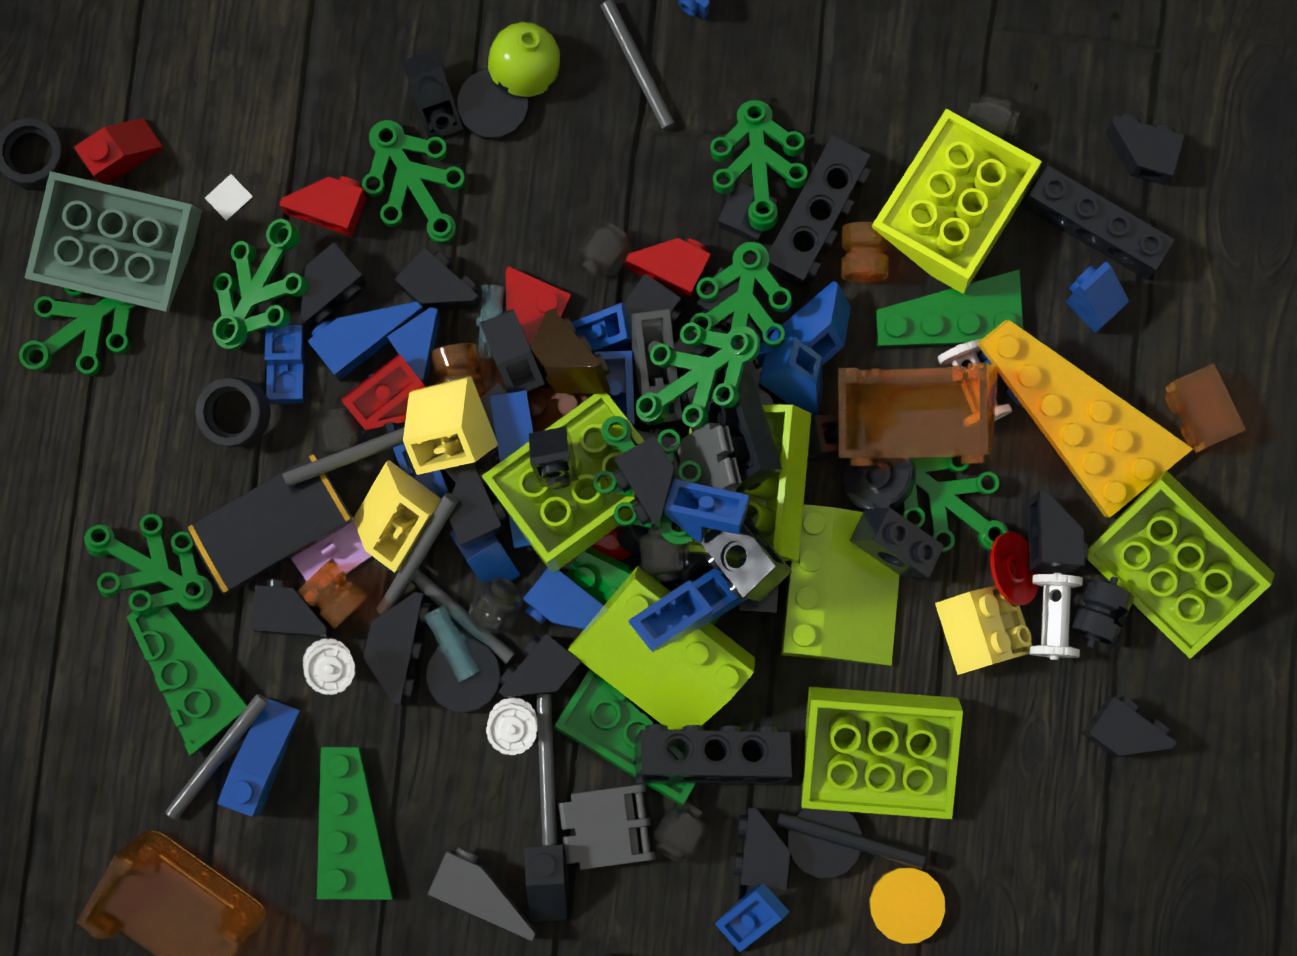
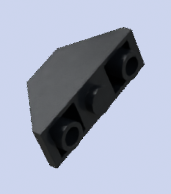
[364,592,431,705]

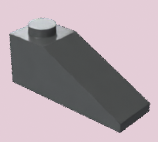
[632,309,682,425]
[428,847,537,941]

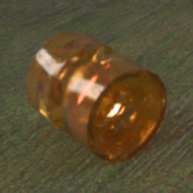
[841,222,889,283]
[430,343,486,398]
[298,558,369,629]

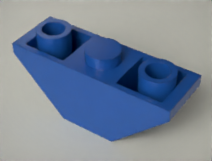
[756,281,851,367]

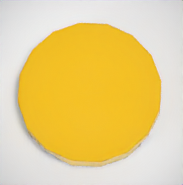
[869,867,945,944]

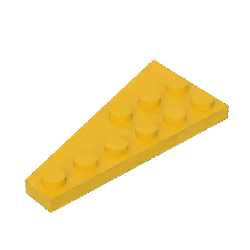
[977,320,1193,518]

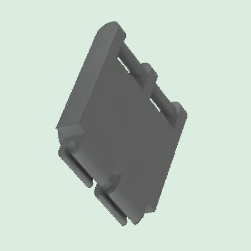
[667,423,742,492]
[559,784,655,870]

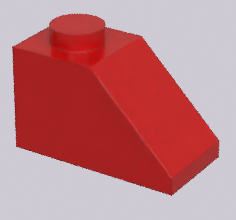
[74,118,164,185]
[279,176,367,237]
[626,238,711,300]

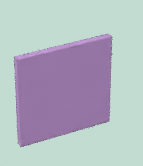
[291,515,372,595]

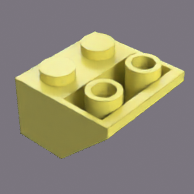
[403,376,498,475]
[353,460,442,573]
[935,585,1033,675]

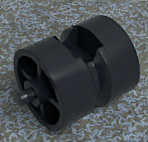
[1070,577,1135,649]

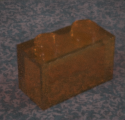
[1165,363,1246,453]

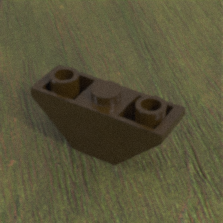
[530,308,611,394]

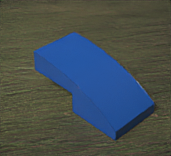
[265,325,305,404]

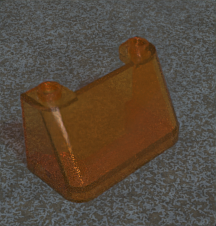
[838,363,997,466]
[76,830,266,956]

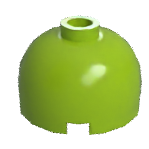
[488,22,560,97]

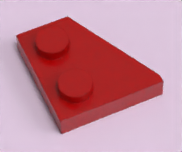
[506,266,572,352]
[341,354,426,430]

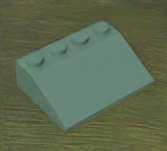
[25,171,202,312]

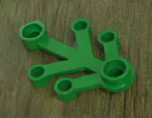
[710,100,808,231]
[362,120,465,245]
[213,219,308,350]
[690,242,792,348]
[19,288,138,376]
[636,322,761,429]
[593,416,701,545]
[902,449,1009,553]
[84,514,213,616]

